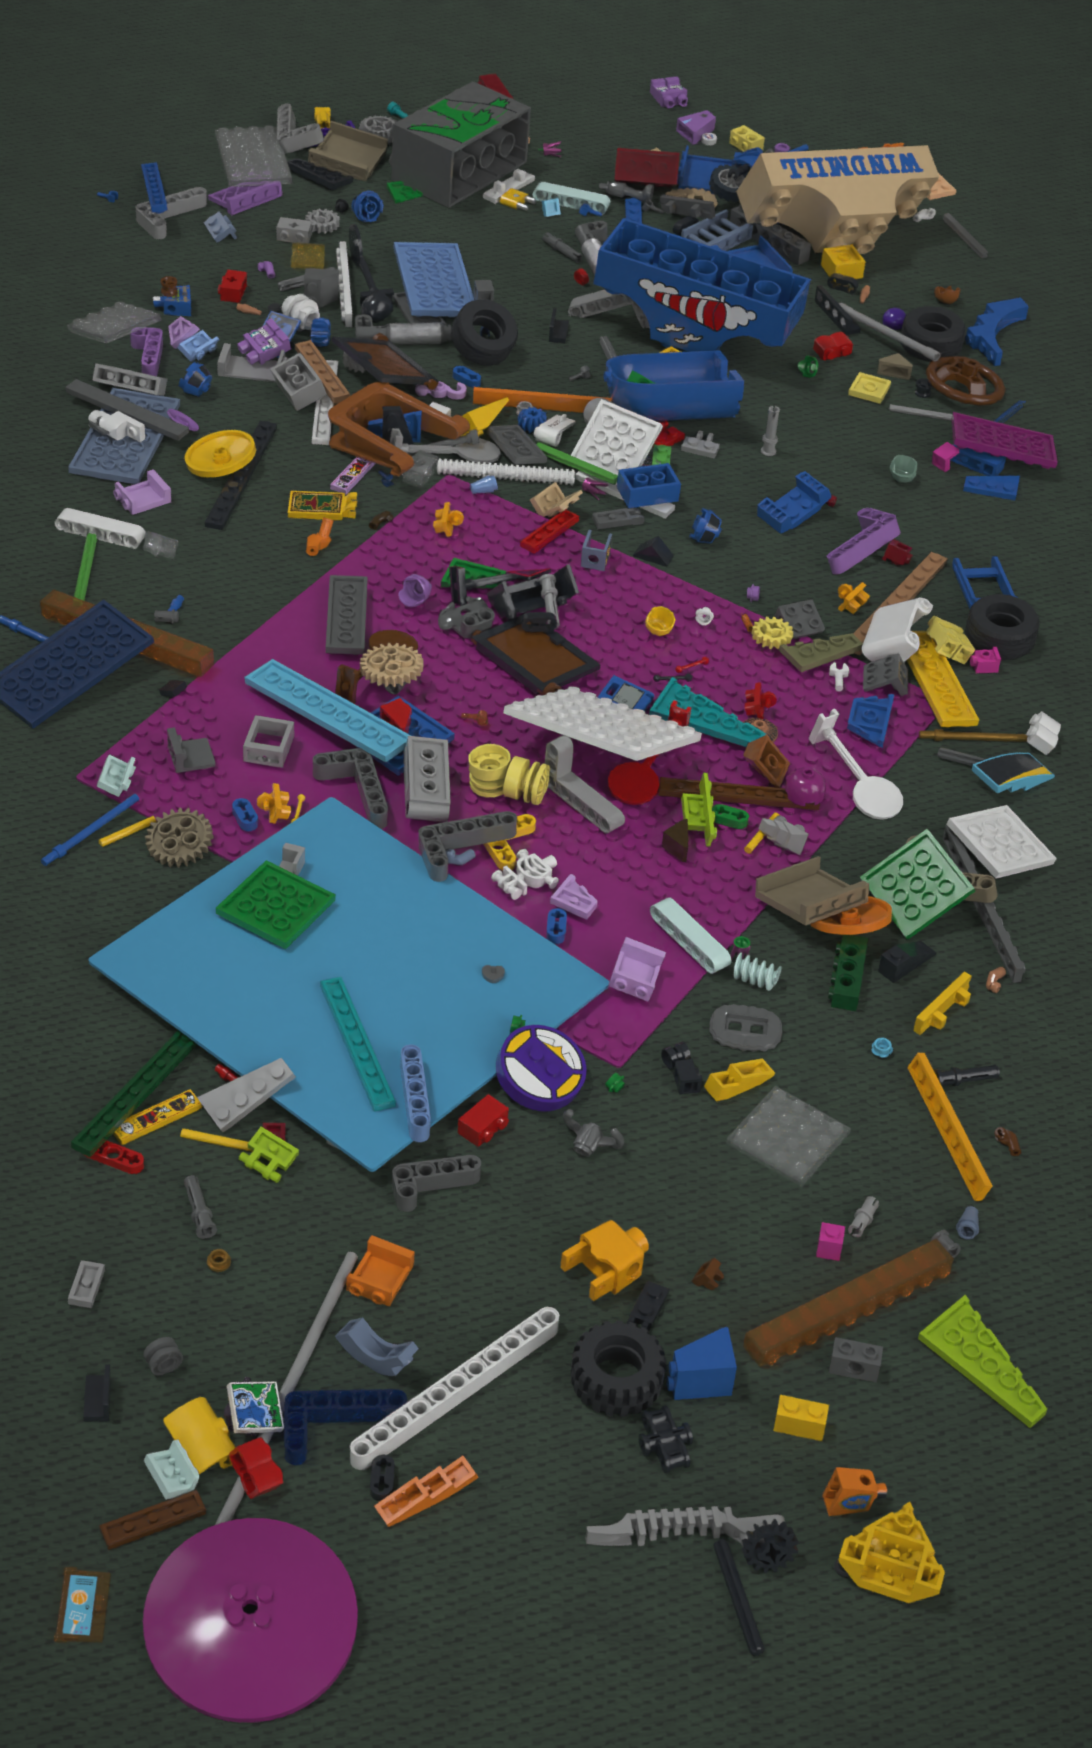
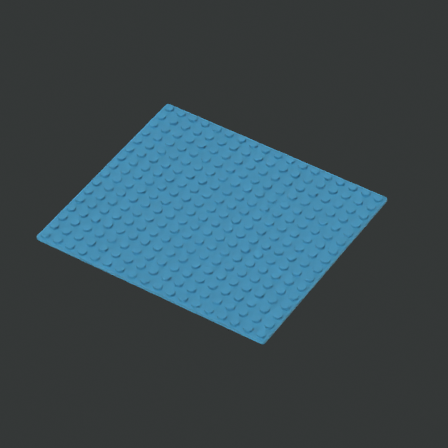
[89,797,609,1172]

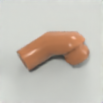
[986,967,1006,993]

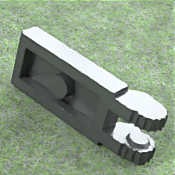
[592,508,645,529]

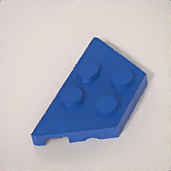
[847,694,894,748]

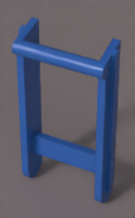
[952,556,1018,609]

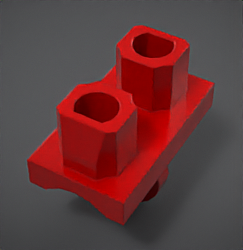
[745,682,777,719]

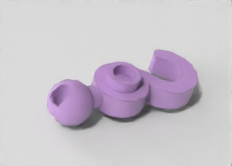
[415,382,467,400]

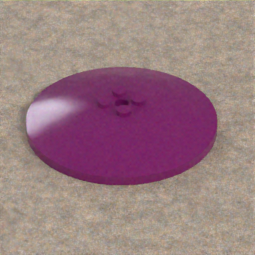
[143,1518,358,1722]

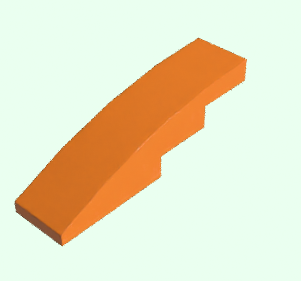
[374,1456,478,1527]

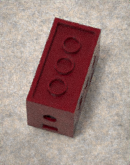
[614,148,680,188]

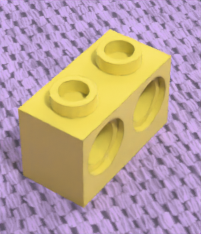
[729,125,765,152]

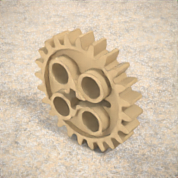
[360,643,424,687]

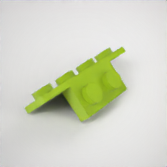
[681,773,717,846]

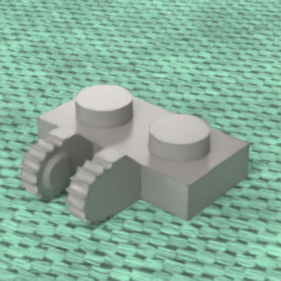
[681,430,720,458]

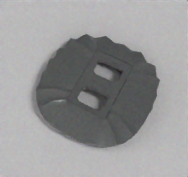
[709,1004,783,1052]

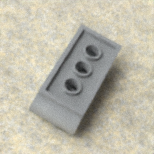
[404,736,450,822]

